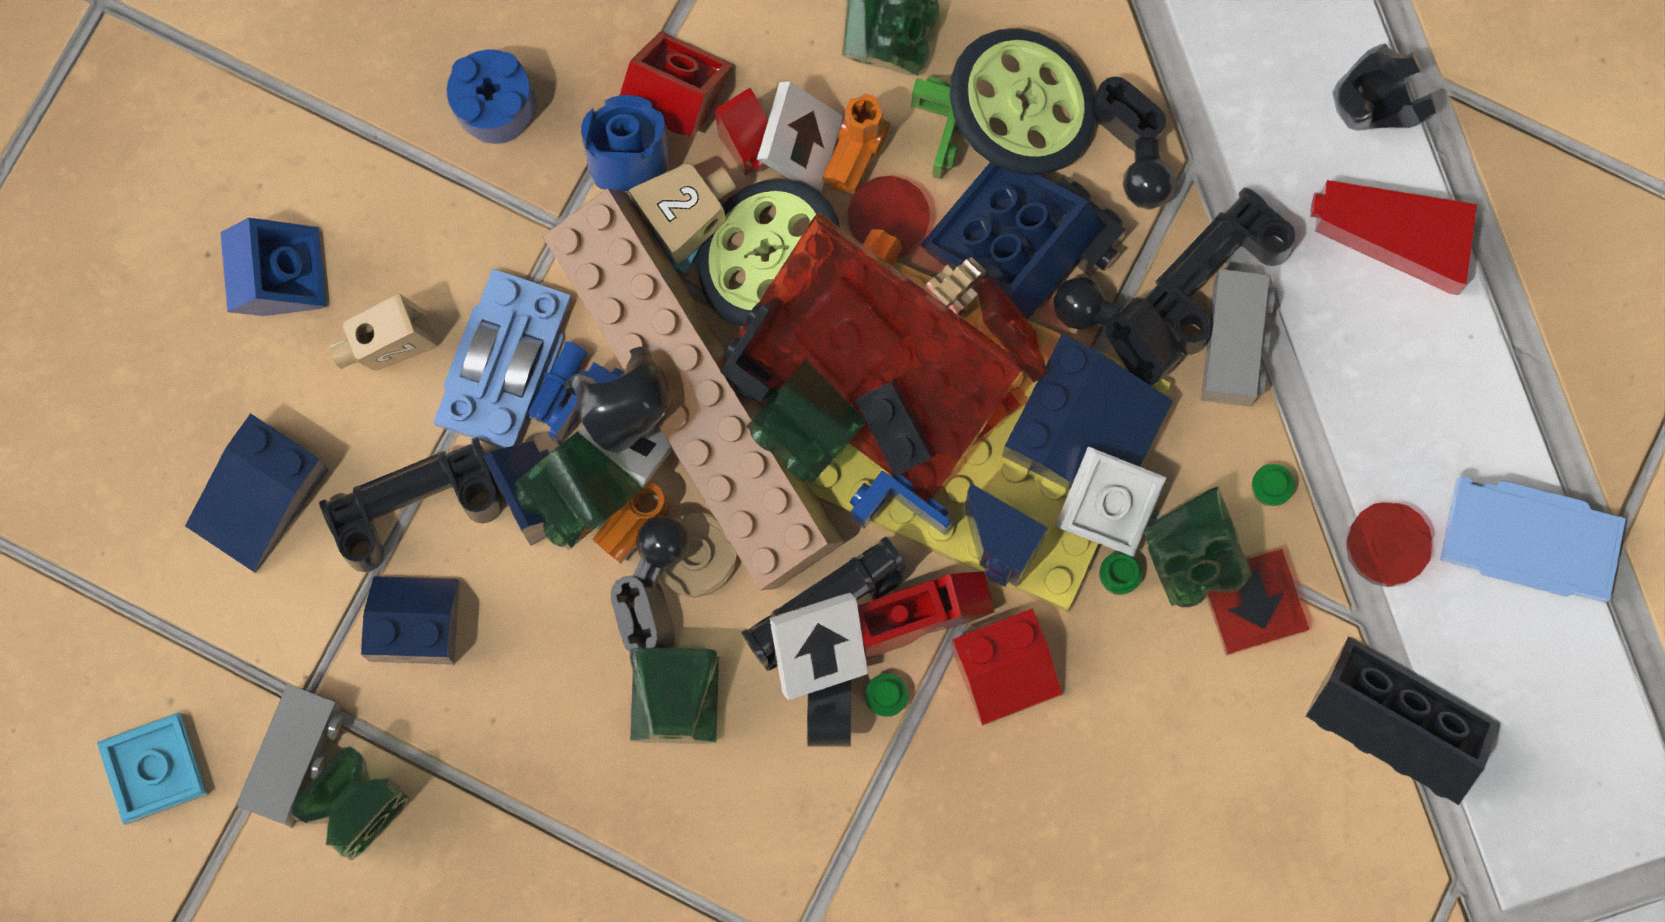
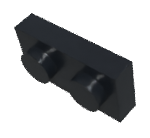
[855,379,936,476]

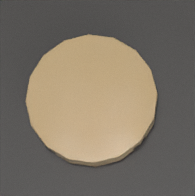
[660,513,737,598]

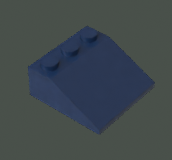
[920,162,1103,323]
[1002,334,1173,490]

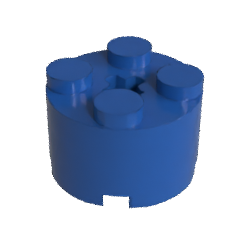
[447,49,537,144]
[581,95,670,192]

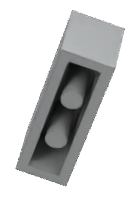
[1201,269,1275,407]
[236,684,344,828]

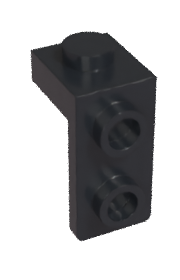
[1056,178,1126,277]
[720,297,784,402]

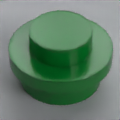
[1251,464,1295,507]
[1099,552,1142,595]
[865,674,908,717]

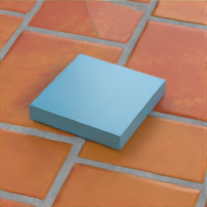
[97,713,208,825]

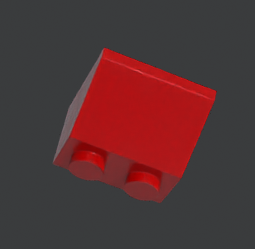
[619,31,733,137]
[950,608,1062,726]

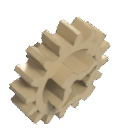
[908,257,986,337]

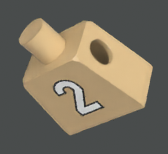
[629,163,736,266]
[330,293,438,371]

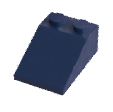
[185,413,329,573]

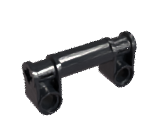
[1144,187,1295,355]
[319,437,502,572]
[741,536,906,671]

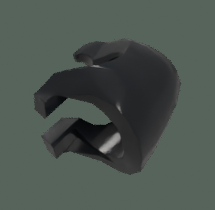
[1332,43,1436,131]
[565,346,669,454]

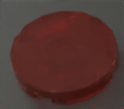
[847,176,930,258]
[1345,502,1432,587]

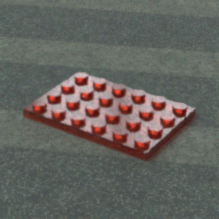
[737,213,1027,501]

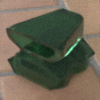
[842,0,939,76]
[746,357,866,484]
[514,431,643,551]
[1144,486,1253,608]
[630,648,719,744]
[291,747,409,861]

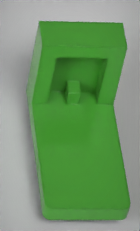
[911,78,960,179]

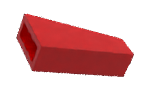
[1310,180,1477,295]

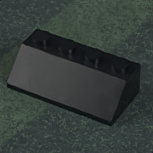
[1305,637,1500,805]

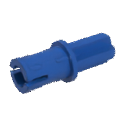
[529,341,589,424]

